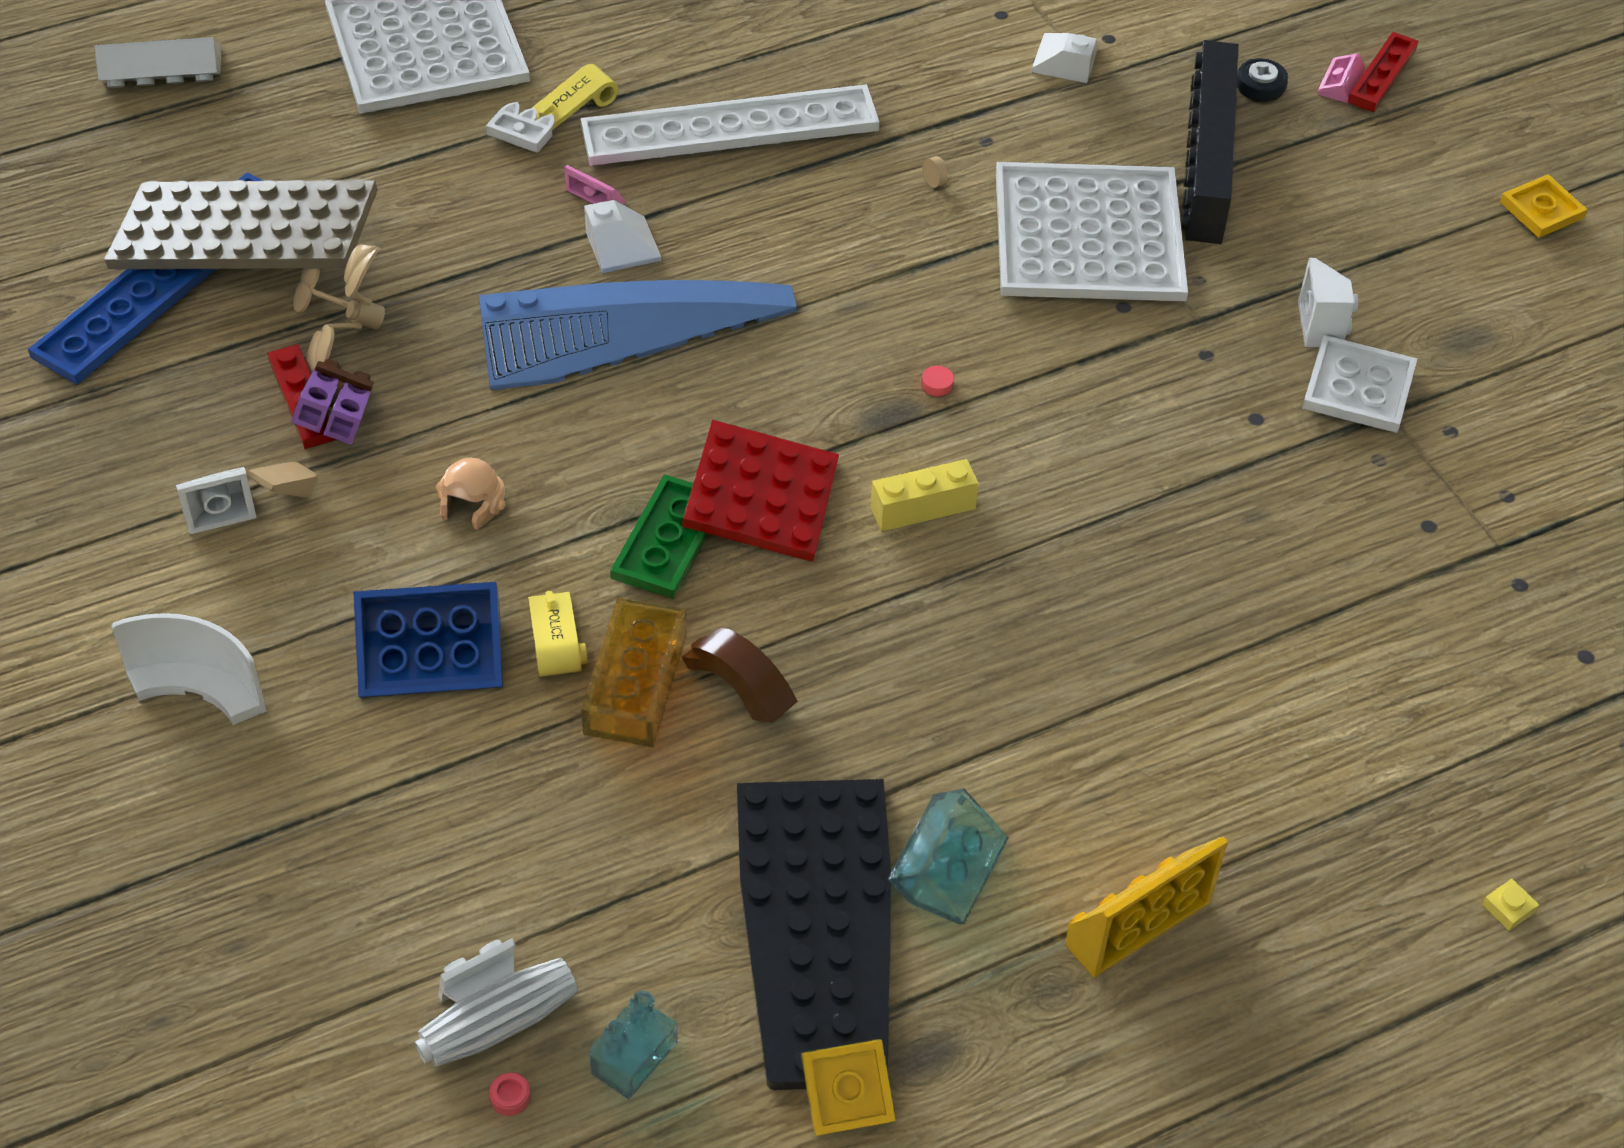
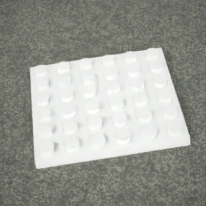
[325,0,530,114]
[996,162,1188,301]

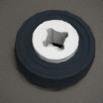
[1237,58,1288,102]

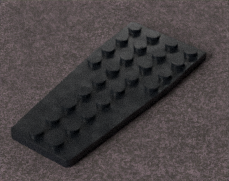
[737,779,891,1090]

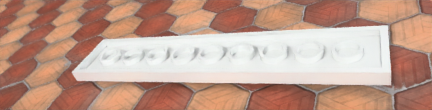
[580,84,879,166]

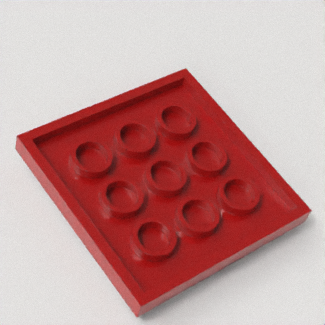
[682,419,839,562]

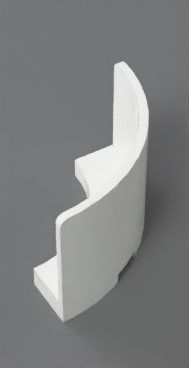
[111,613,267,725]

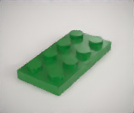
[610,474,709,599]

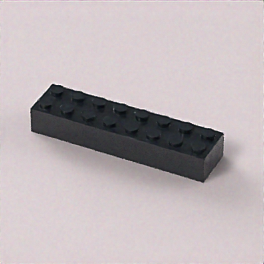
[1181,40,1239,244]

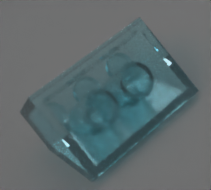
[887,788,1009,925]

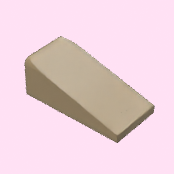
[246,462,319,498]

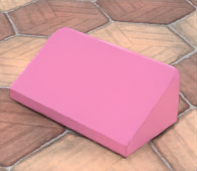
[1317,53,1366,103]
[564,165,626,205]

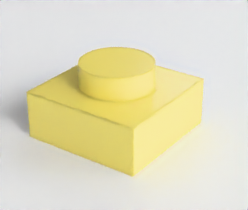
[1482,878,1539,931]

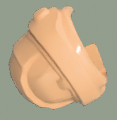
[436,457,505,530]

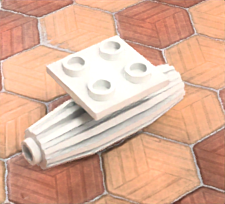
[414,938,578,1067]

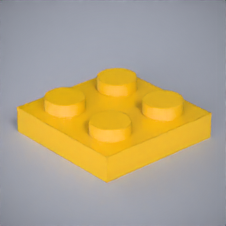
[1500,174,1588,238]
[801,1039,896,1136]

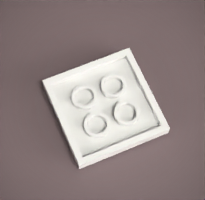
[1302,335,1418,433]

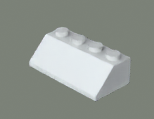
[94,37,221,88]

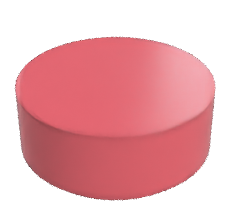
[921,366,954,397]
[489,1073,531,1116]

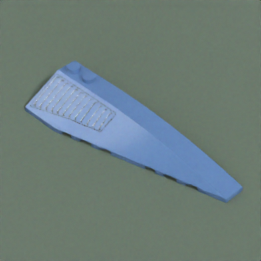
[479,280,797,390]

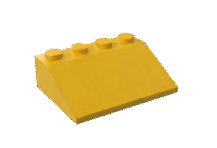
[1065,836,1228,978]

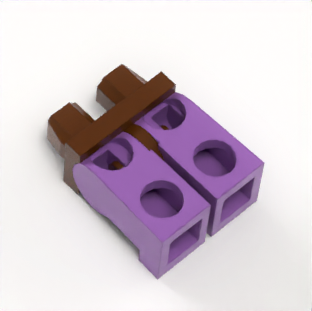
[291,359,374,445]

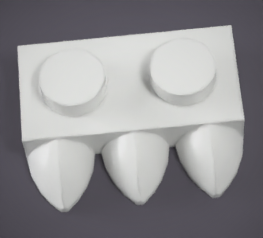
[486,102,554,153]

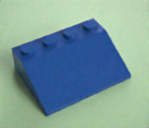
[353,582,503,698]

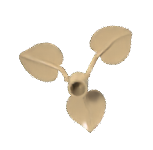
[293,244,385,374]

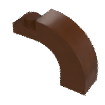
[682,627,798,723]

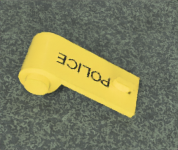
[532,64,619,130]
[528,591,588,677]

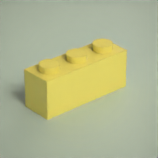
[870,459,979,532]

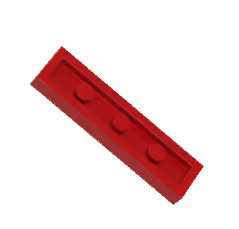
[1348,32,1419,112]
[267,344,336,449]

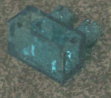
[589,991,678,1099]

